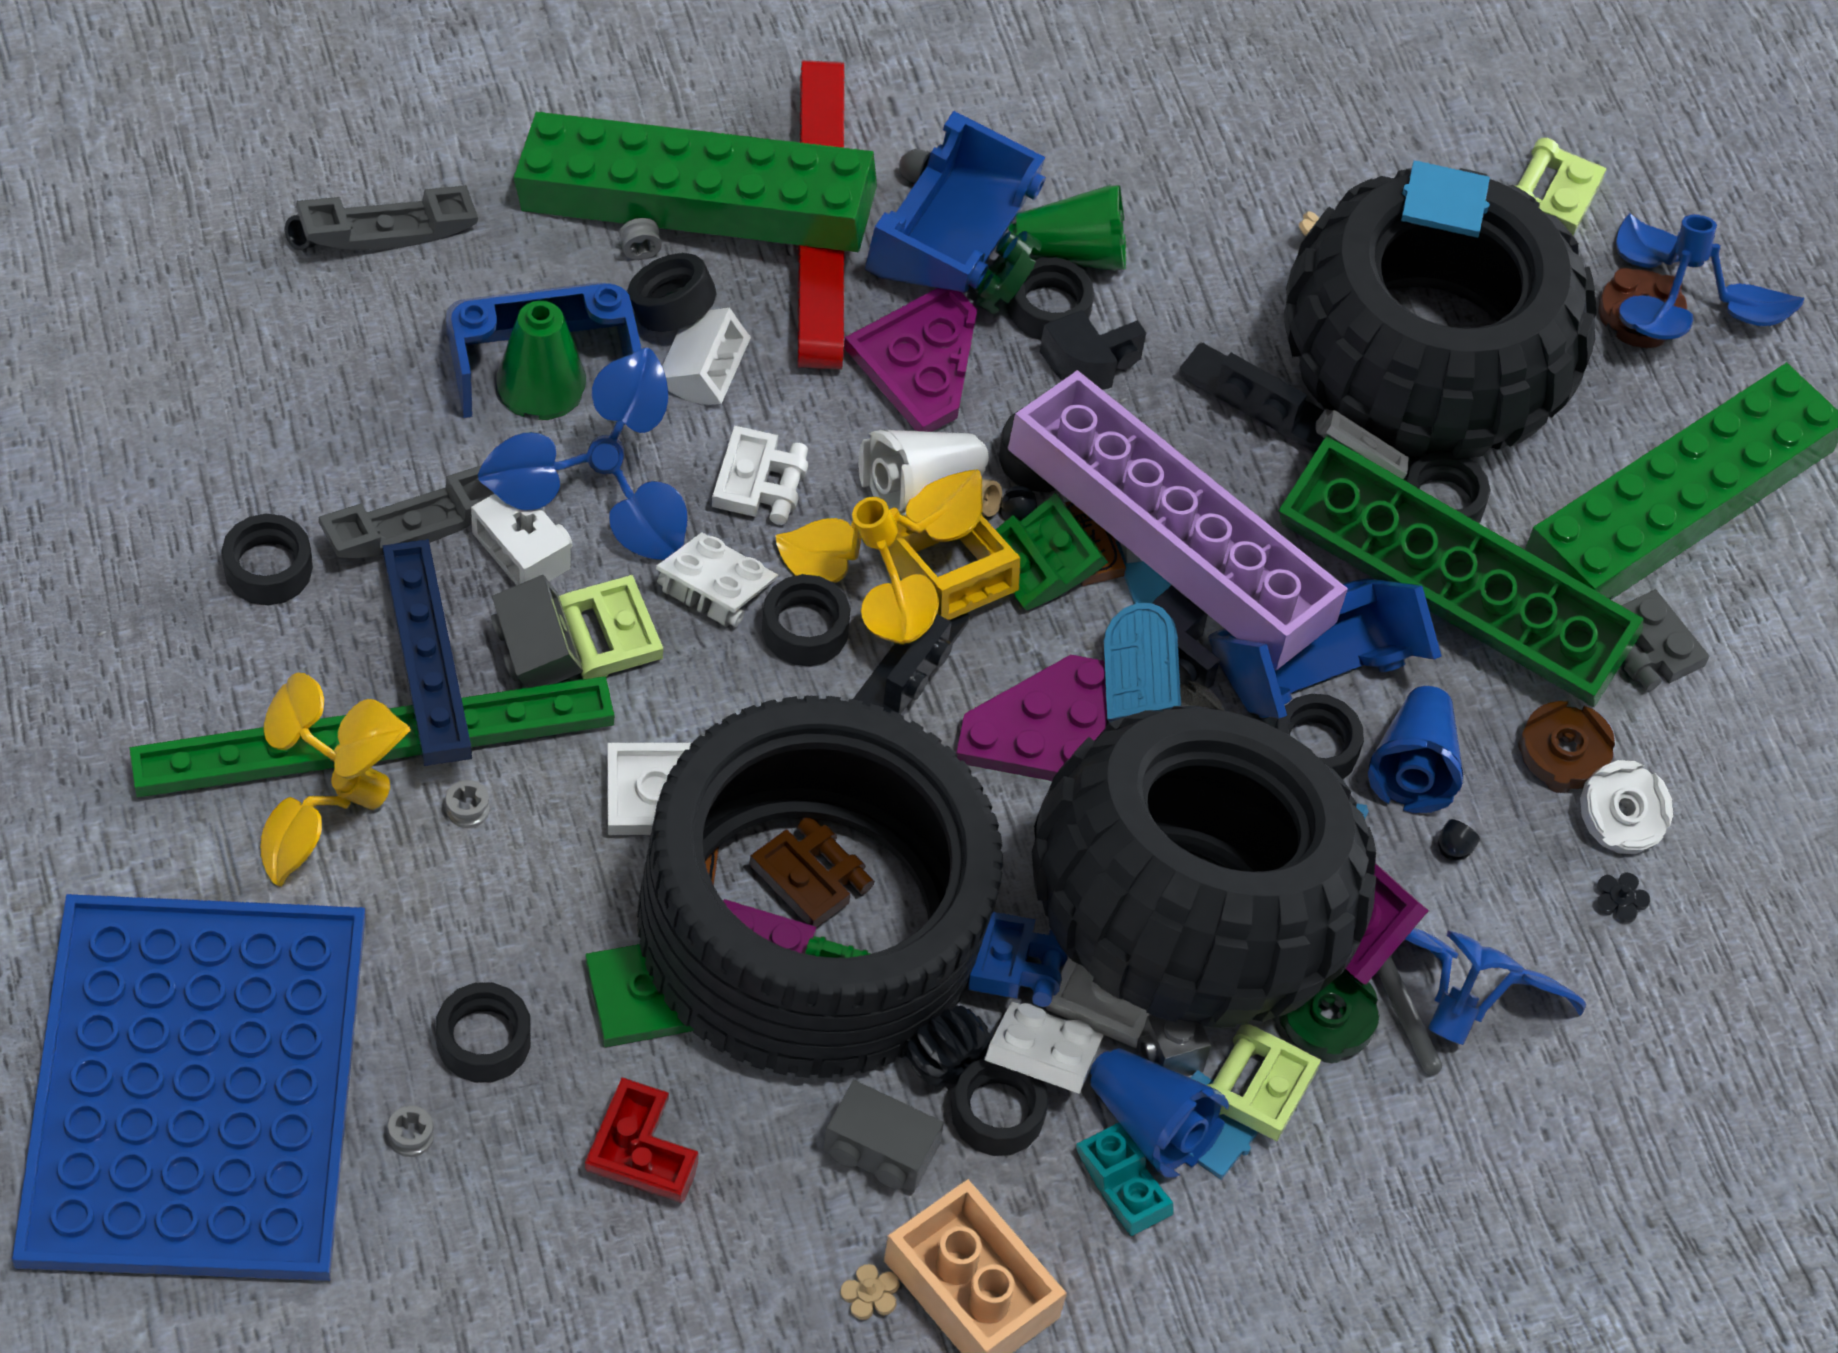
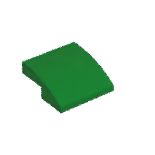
[995,493,1108,610]

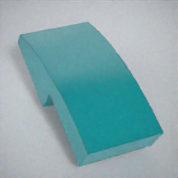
[1076,1122,1173,1236]

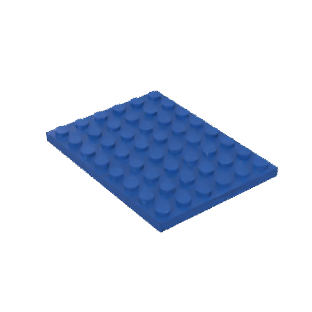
[12,894,366,1281]

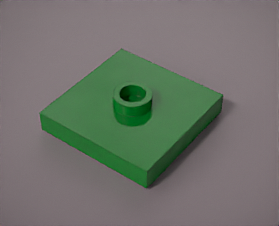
[585,944,694,1048]

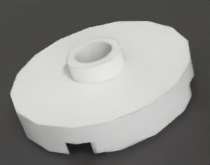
[1580,760,1673,854]

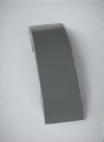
[296,185,478,250]
[318,465,494,558]

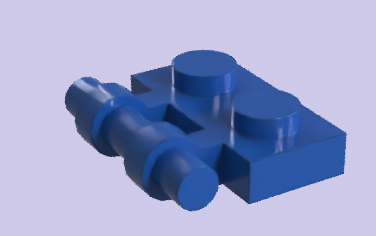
[969,912,1068,1007]

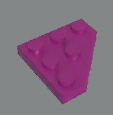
[844,288,977,432]
[956,654,1107,781]

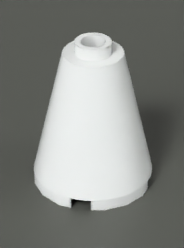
[858,430,989,516]

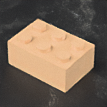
[884,1179,1067,1353]

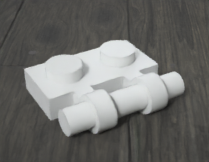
[712,425,808,525]

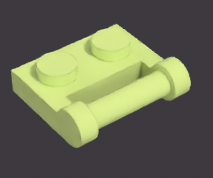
[1516,138,1607,236]
[559,575,663,679]
[1207,1024,1321,1141]

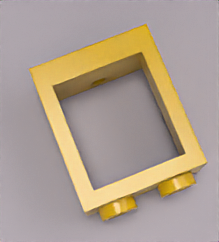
[888,514,1020,620]

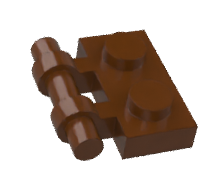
[749,818,875,927]

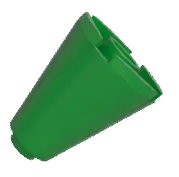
[1009,184,1126,271]
[496,301,586,420]

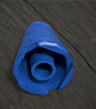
[1368,686,1463,813]
[1090,1048,1229,1178]

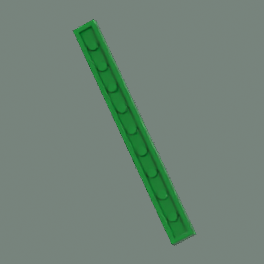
[129,676,615,798]

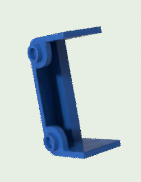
[446,282,642,418]
[1208,579,1442,719]

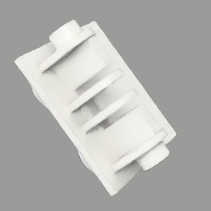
[656,532,778,627]

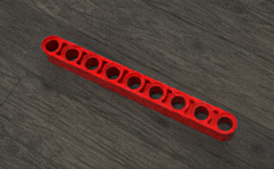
[797,60,844,369]

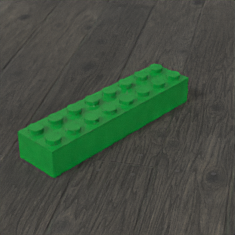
[514,111,877,252]
[1525,362,1838,599]
[1278,436,1644,708]

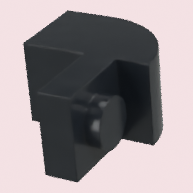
[1040,310,1146,390]
[1152,585,1220,695]

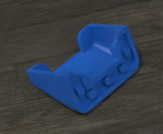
[865,111,1046,293]

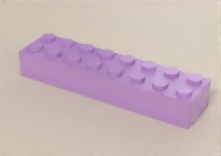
[1008,370,1348,670]

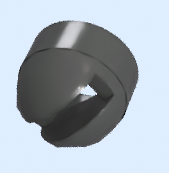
[899,149,931,183]

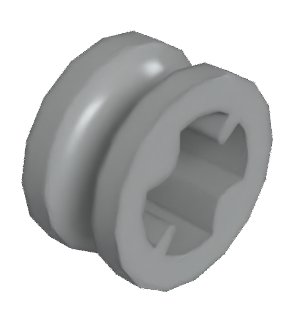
[620,218,662,260]
[445,780,490,828]
[387,1105,434,1157]

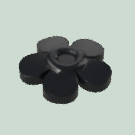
[1596,872,1650,922]

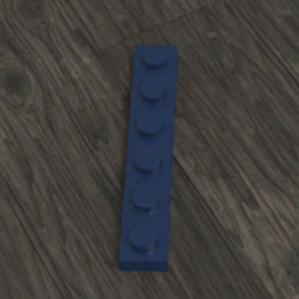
[382,539,472,766]

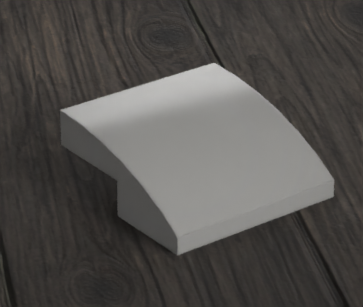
[1316,408,1409,479]

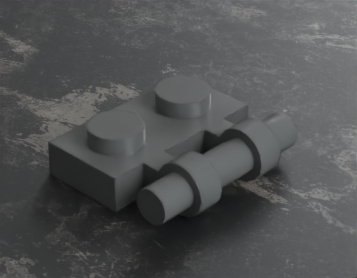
[1621,589,1710,691]

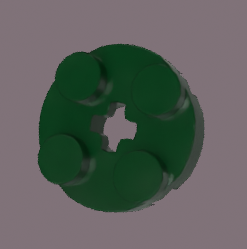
[971,231,1042,314]
[1279,969,1380,1064]

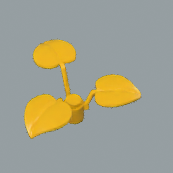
[776,469,983,644]
[260,672,411,887]

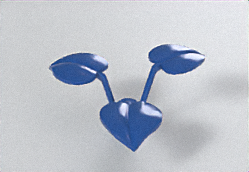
[1616,213,1805,340]
[478,348,688,560]
[1405,928,1586,1045]

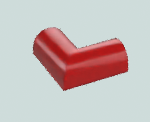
[585,1077,699,1203]

